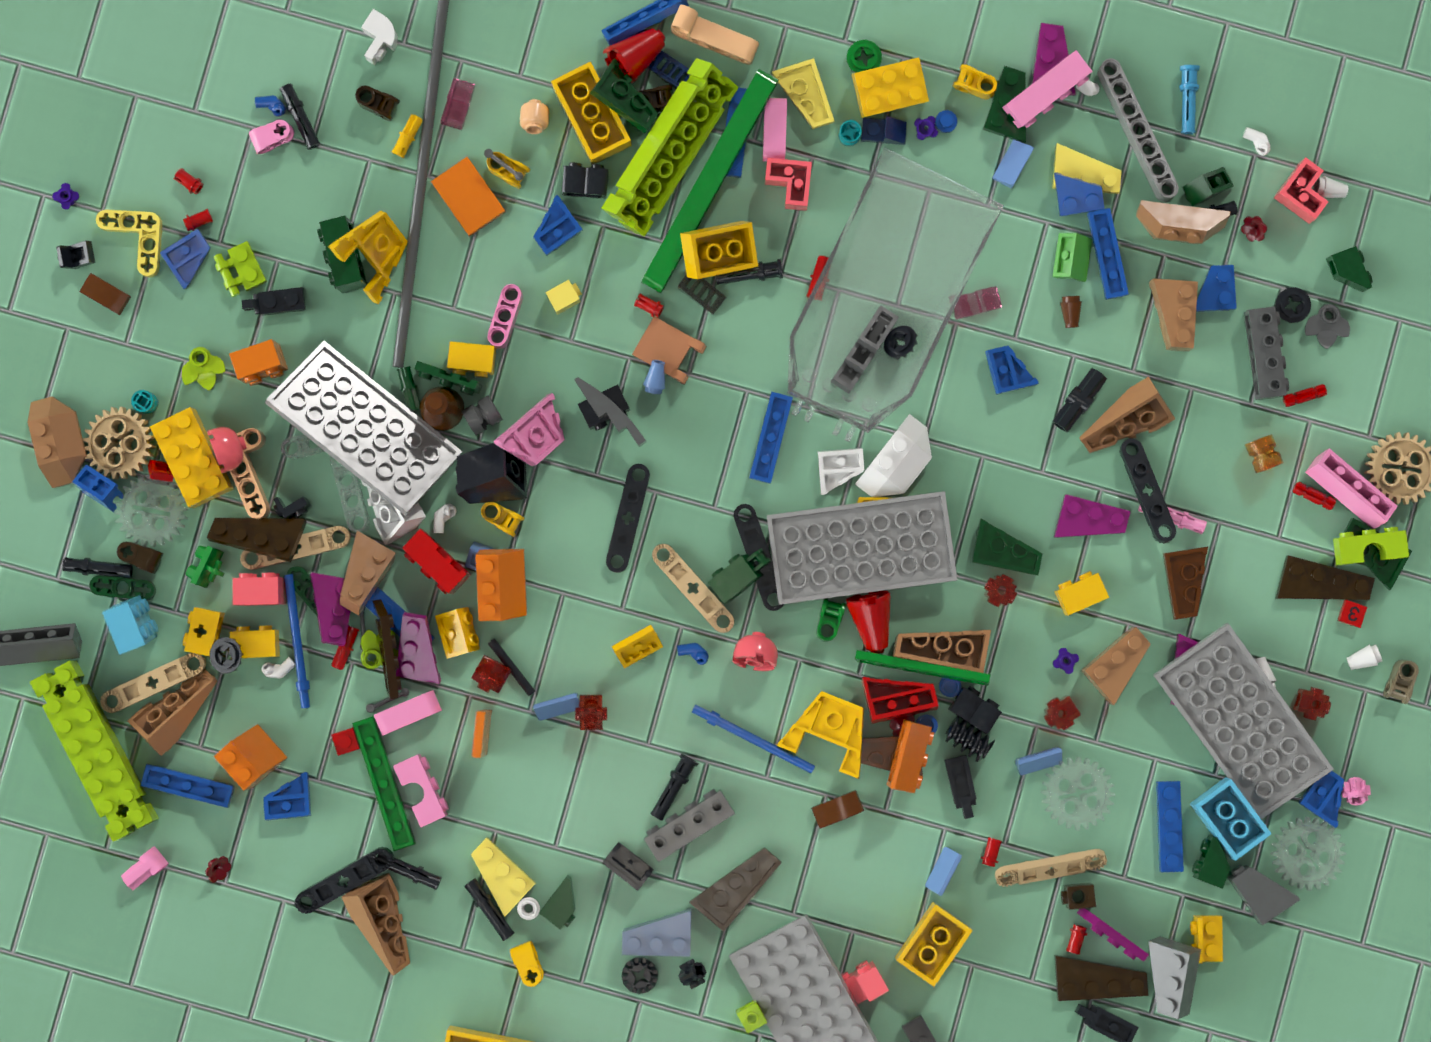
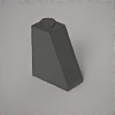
[1227,865,1300,925]

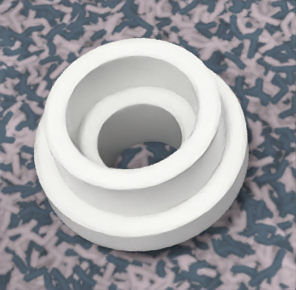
[517,897,540,920]

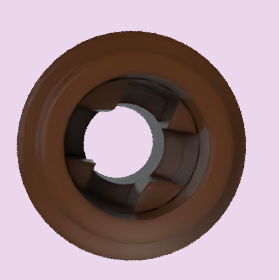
[1060,296,1082,328]

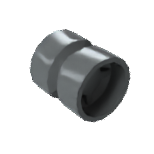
[461,395,503,436]

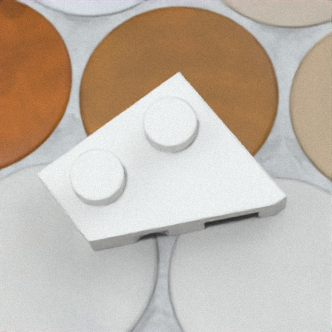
[818,448,864,495]

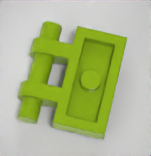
[214,241,267,297]

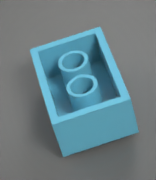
[102,595,158,655]
[1190,777,1272,861]

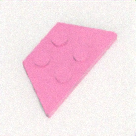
[493,393,565,466]

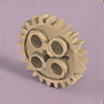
[83,407,156,480]
[1364,432,1431,505]

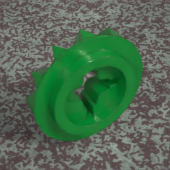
[847,40,882,73]

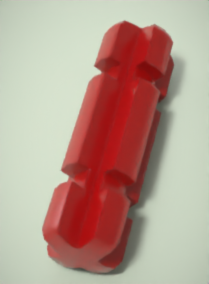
[1283,384,1327,407]
[1292,482,1336,510]

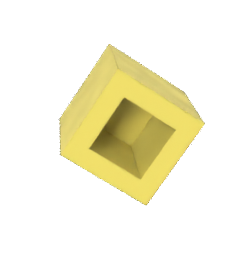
[545,280,582,315]

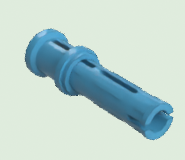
[1179,65,1200,134]

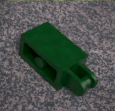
[708,548,771,604]

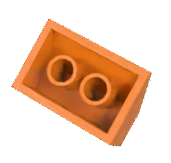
[475,549,527,621]
[886,719,934,793]

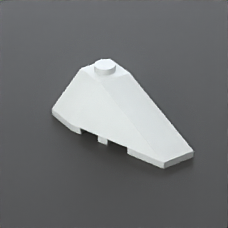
[361,481,426,545]

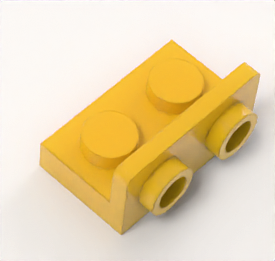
[435,607,480,659]
[612,625,663,669]
[1190,915,1223,963]

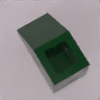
[1326,246,1373,292]
[1192,835,1231,889]

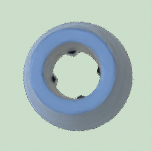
[643,360,665,394]

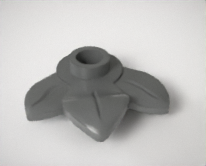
[1305,304,1350,349]

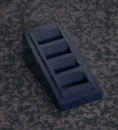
[648,51,690,89]

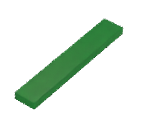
[855,650,991,686]
[352,716,416,851]

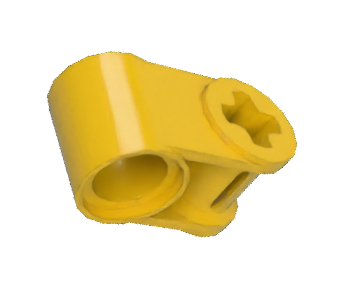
[952,64,997,99]
[487,152,531,189]
[481,502,525,537]
[510,940,544,987]

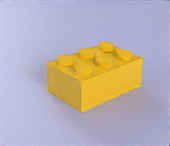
[852,57,929,118]
[680,221,758,279]
[895,902,973,987]

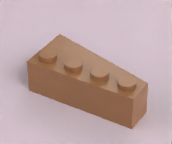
[892,630,991,673]

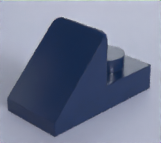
[861,116,907,145]

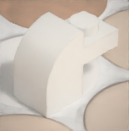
[361,9,398,65]

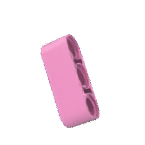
[763,98,787,162]
[487,284,523,349]
[374,690,442,736]

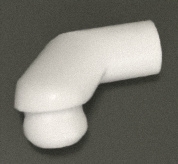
[1076,80,1099,96]
[1243,127,1270,156]
[433,504,457,533]
[261,657,296,679]

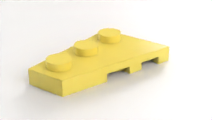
[772,58,834,129]
[1052,143,1122,194]
[471,837,536,917]

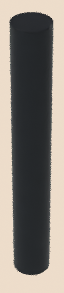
[488,638,535,696]

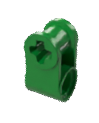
[816,598,846,642]

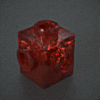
[984,574,1017,608]
[471,655,512,693]
[1293,687,1331,721]
[575,695,607,730]
[1043,695,1081,731]

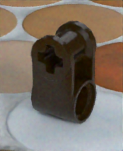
[355,85,400,121]
[638,85,673,112]
[117,542,163,574]

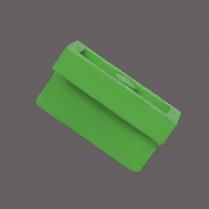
[1052,233,1092,282]

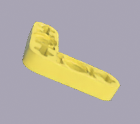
[96,210,162,278]

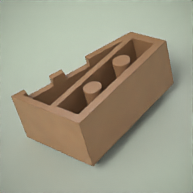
[1148,278,1198,352]
[339,531,396,616]
[1081,627,1151,705]

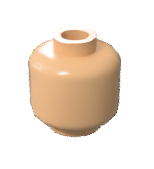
[520,99,549,134]

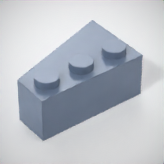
[622,908,691,957]

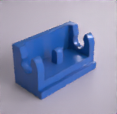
[72,465,123,512]

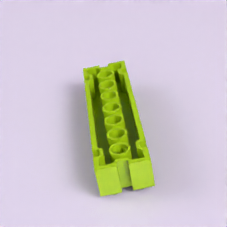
[601,58,739,237]
[30,660,159,842]

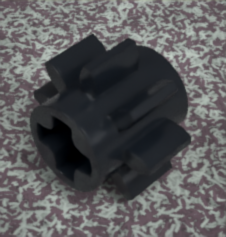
[678,959,707,989]

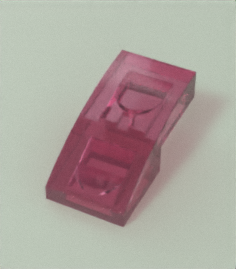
[441,78,475,130]
[950,286,1002,320]

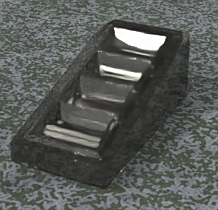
[678,274,726,315]

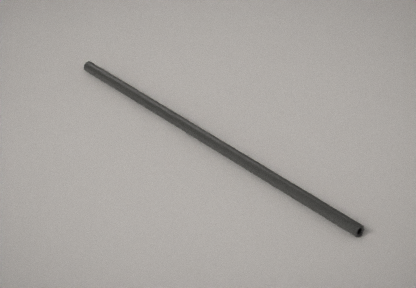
[392,0,449,368]

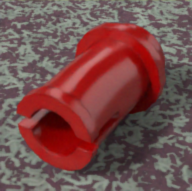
[174,168,204,195]
[183,209,213,231]
[634,293,664,318]
[981,837,1002,867]
[1066,924,1088,955]

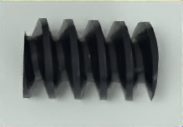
[945,715,995,762]

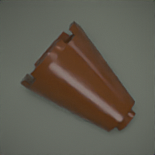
[420,386,464,431]

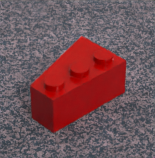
[402,528,471,594]
[862,677,939,724]

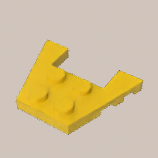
[329,211,408,304]
[777,691,864,779]

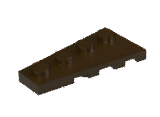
[372,599,401,700]
[1054,955,1149,1001]

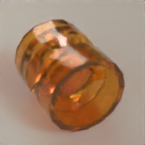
[1245,434,1284,474]

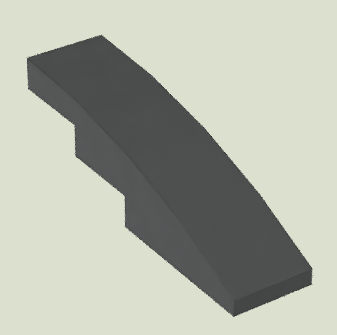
[831,305,899,394]
[574,377,647,447]

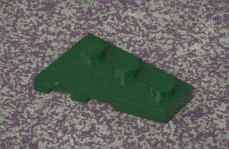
[590,58,658,133]
[983,66,1026,143]
[414,361,482,396]
[972,518,1043,576]
[1343,518,1412,590]

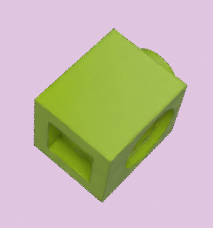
[736,1000,767,1034]

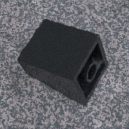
[455,443,527,504]

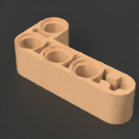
[671,5,759,65]
[230,428,270,519]

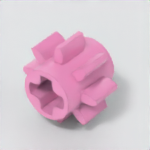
[1342,777,1371,806]

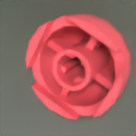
[207,427,247,474]
[732,632,778,671]

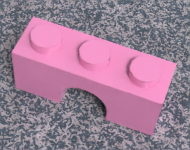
[393,754,449,827]

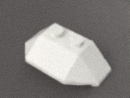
[855,414,932,497]

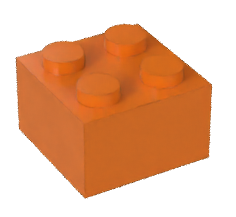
[229,339,288,386]

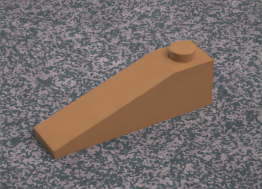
[1079,376,1175,453]
[127,669,217,756]
[341,873,410,975]

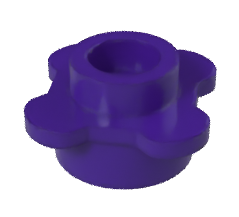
[914,116,938,140]
[52,183,79,210]
[1053,648,1079,674]

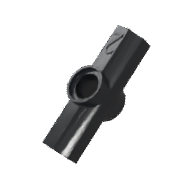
[1052,368,1107,433]

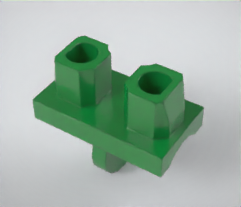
[185,546,225,588]

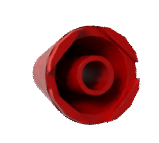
[603,28,665,84]
[846,590,891,654]

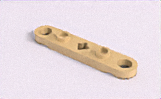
[240,526,351,570]
[652,544,734,633]
[100,653,206,713]
[995,849,1107,887]

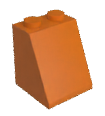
[213,724,288,791]

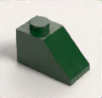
[1182,167,1234,206]
[539,875,575,929]

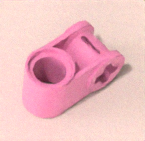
[249,120,294,154]

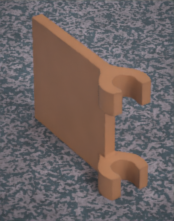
[632,316,707,385]

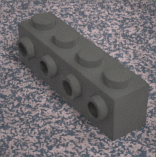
[1244,306,1289,400]
[0,623,82,666]
[644,789,735,862]

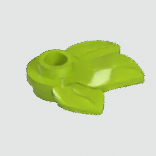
[182,347,226,391]
[360,629,398,669]

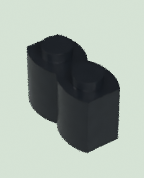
[562,162,609,199]
[948,686,1002,735]

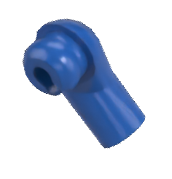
[255,95,286,117]
[677,643,709,665]

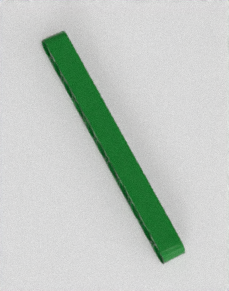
[641,69,779,293]

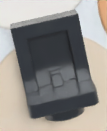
[56,241,95,269]
[273,497,311,519]

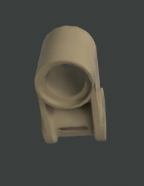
[1383,659,1419,705]

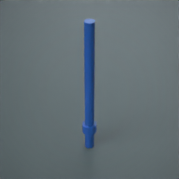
[284,574,310,708]
[692,704,815,773]

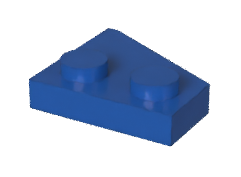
[1054,172,1105,216]
[533,195,583,256]
[160,229,211,289]
[1196,265,1237,312]
[985,345,1039,394]
[1298,771,1344,828]
[263,772,311,821]

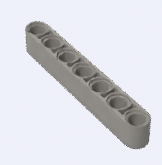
[1097,58,1179,202]

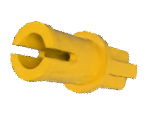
[391,114,422,159]

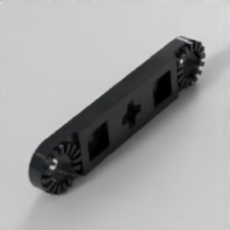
[1119,438,1176,544]
[606,464,650,573]
[734,504,784,611]
[295,847,394,914]

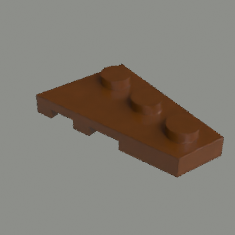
[1163,546,1208,620]
[861,736,923,780]

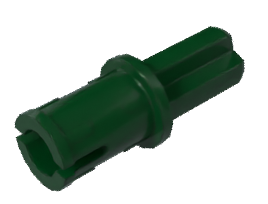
[396,366,420,411]

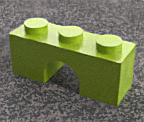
[1333,527,1409,565]

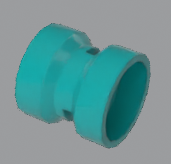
[838,120,862,146]
[131,390,158,414]

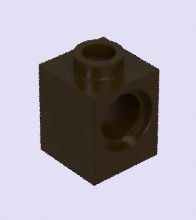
[1061,882,1096,910]

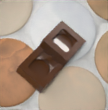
[79,273,131,315]
[811,790,864,829]

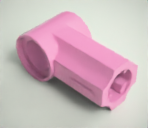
[121,846,169,890]

